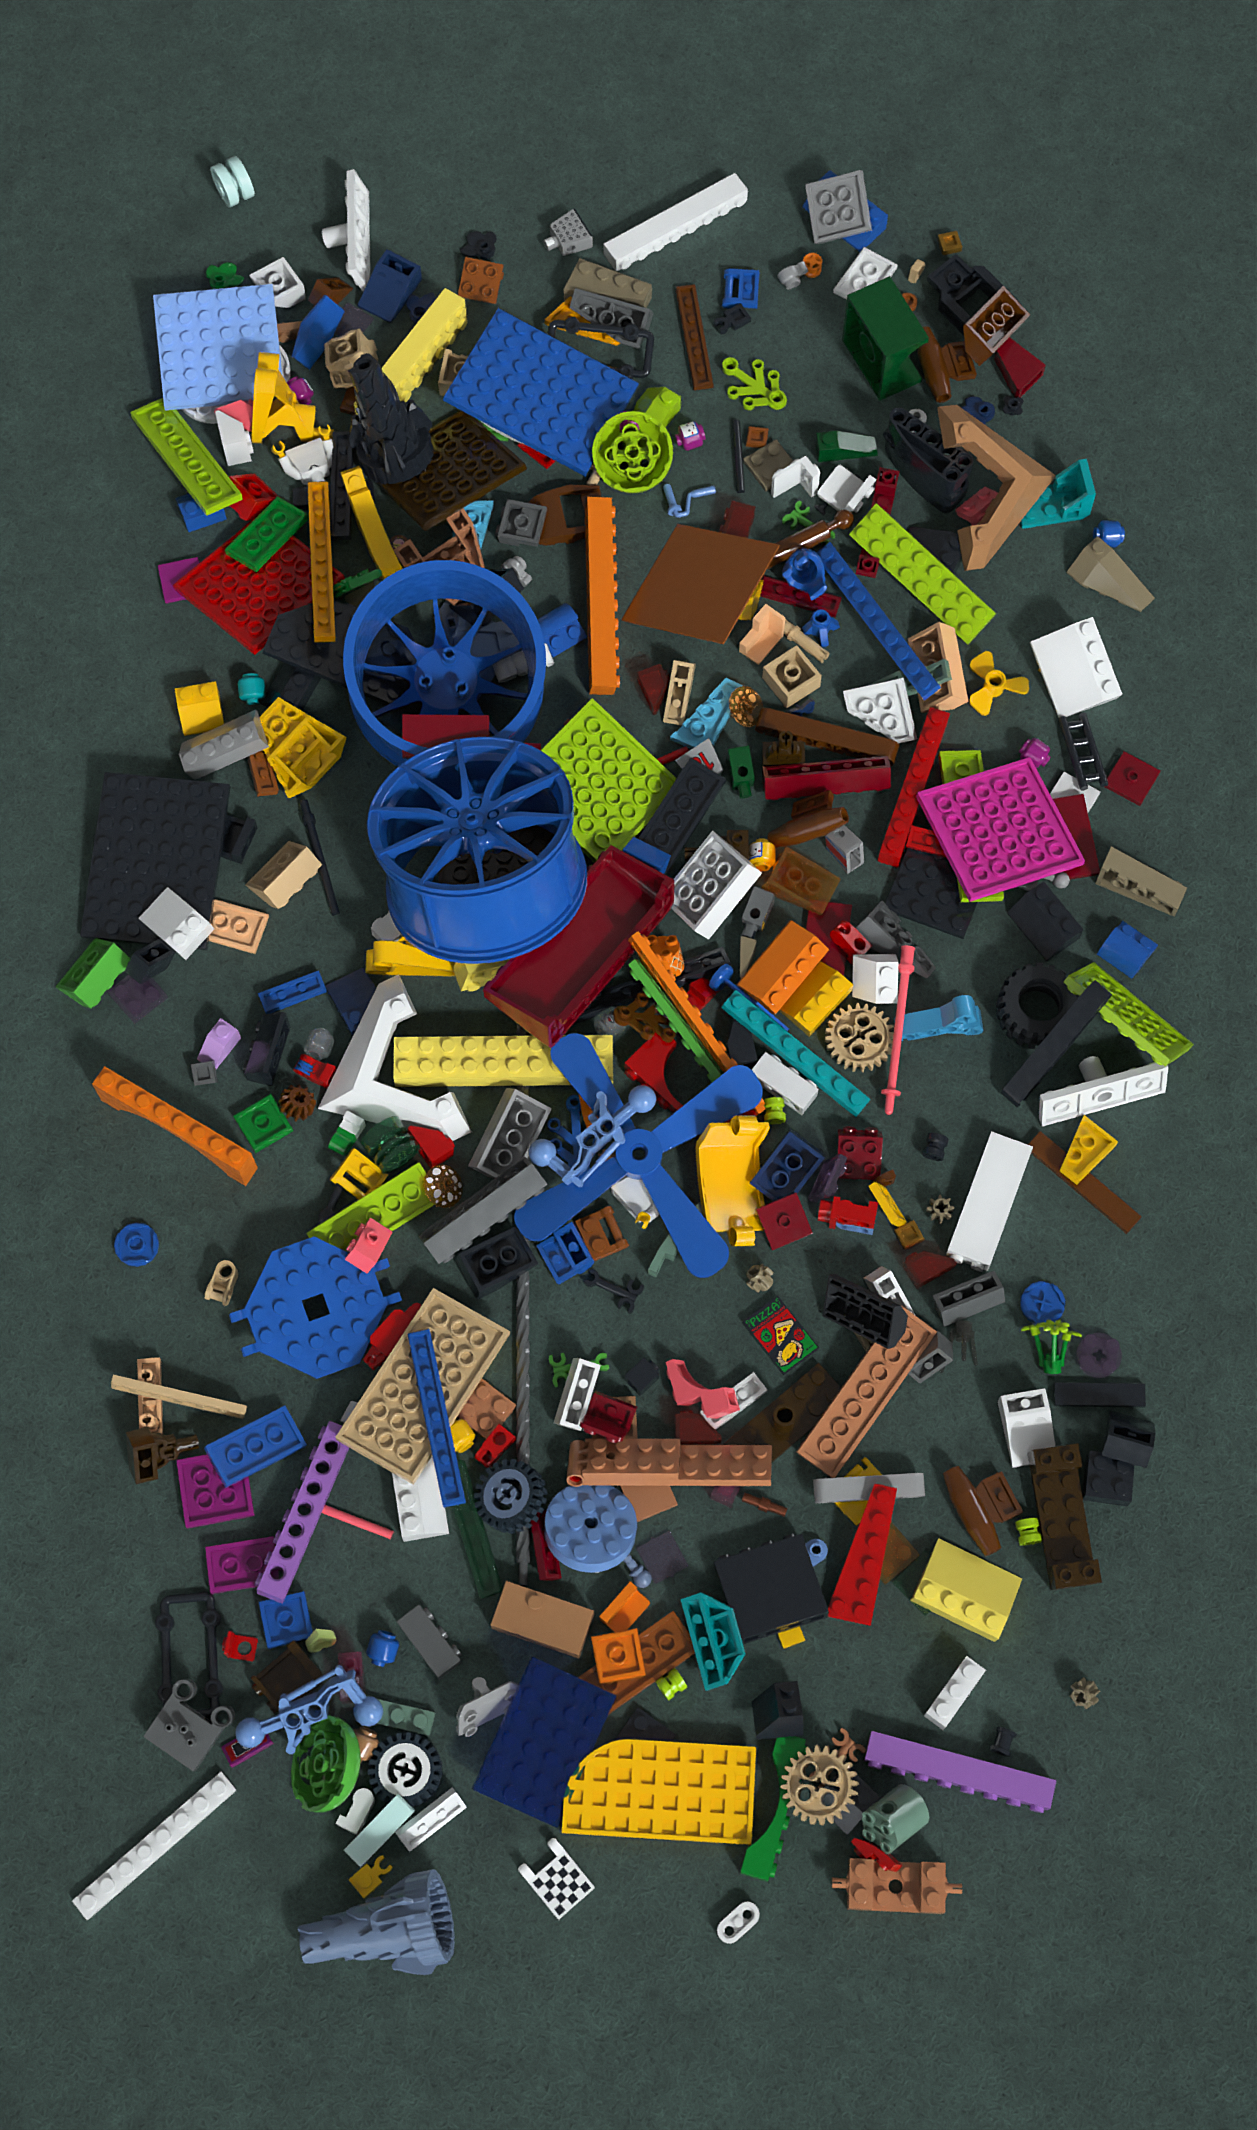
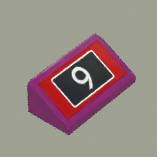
[221,1734,274,1768]

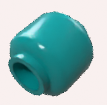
[238,673,266,705]

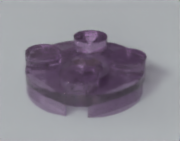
[1076,1333,1122,1378]

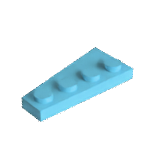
[453,501,494,549]
[670,678,745,749]

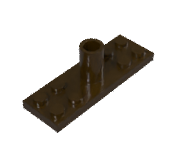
[722,1363,841,1463]

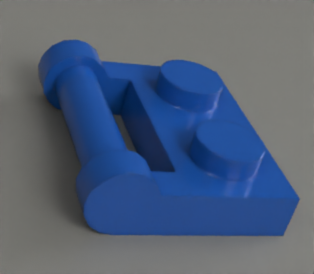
[722,269,759,308]

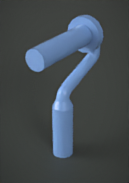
[663,484,716,518]

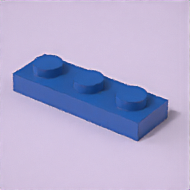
[258,970,327,1014]

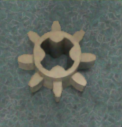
[926,1195,955,1224]
[746,1264,774,1293]
[1070,1678,1100,1709]

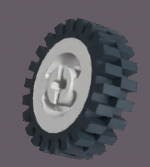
[368,1732,443,1807]

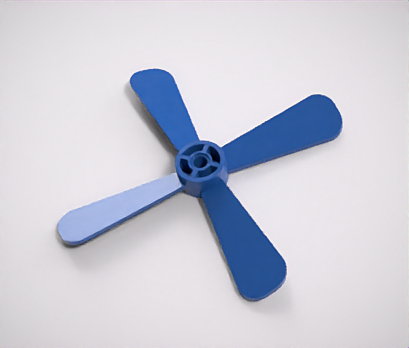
[514,1033,763,1278]

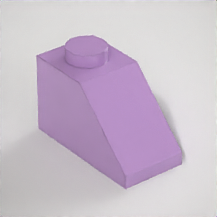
[197,1018,241,1069]

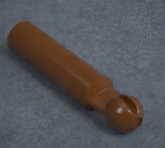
[766,510,854,570]

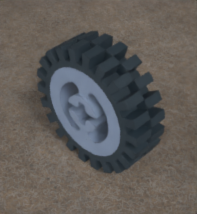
[474,1459,547,1534]

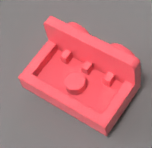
[956,487,998,526]

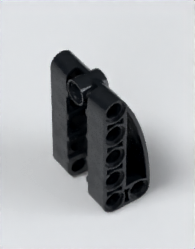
[883,407,973,513]

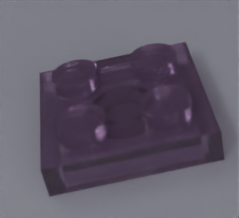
[107,975,168,1024]
[808,1154,847,1203]

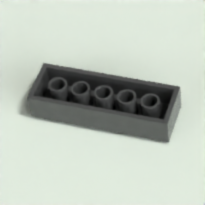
[418,1157,547,1264]

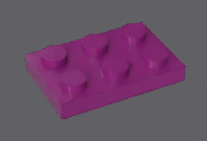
[205,1536,280,1594]

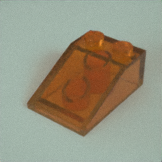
[761,846,841,915]

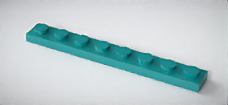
[721,990,871,1117]

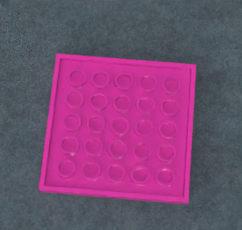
[916,757,1085,902]

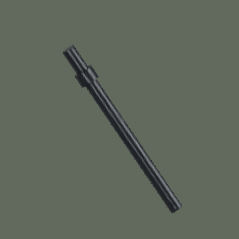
[300,799,340,916]

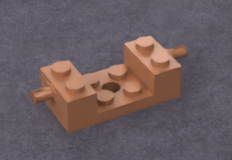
[832,1858,962,1914]

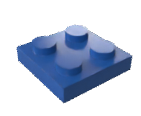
[259,1592,313,1649]

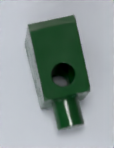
[726,745,755,799]

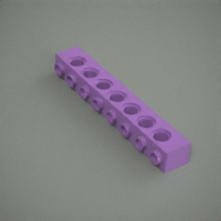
[255,1421,349,1604]

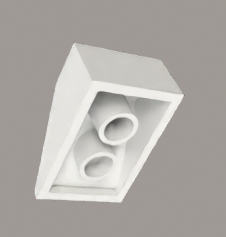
[139,887,214,960]

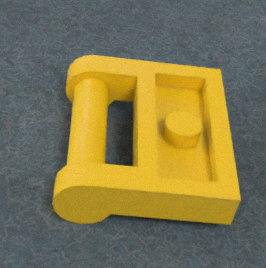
[330,1148,388,1200]

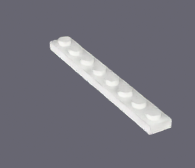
[72,1772,237,1920]

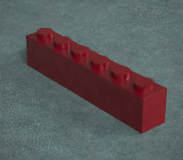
[762,756,891,800]

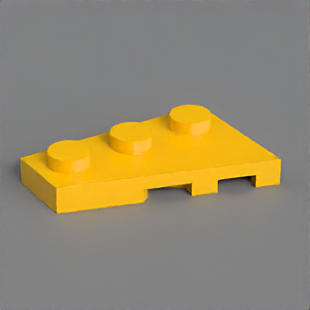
[1060,1115,1118,1185]

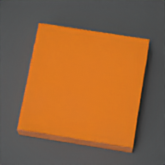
[591,1628,645,1684]

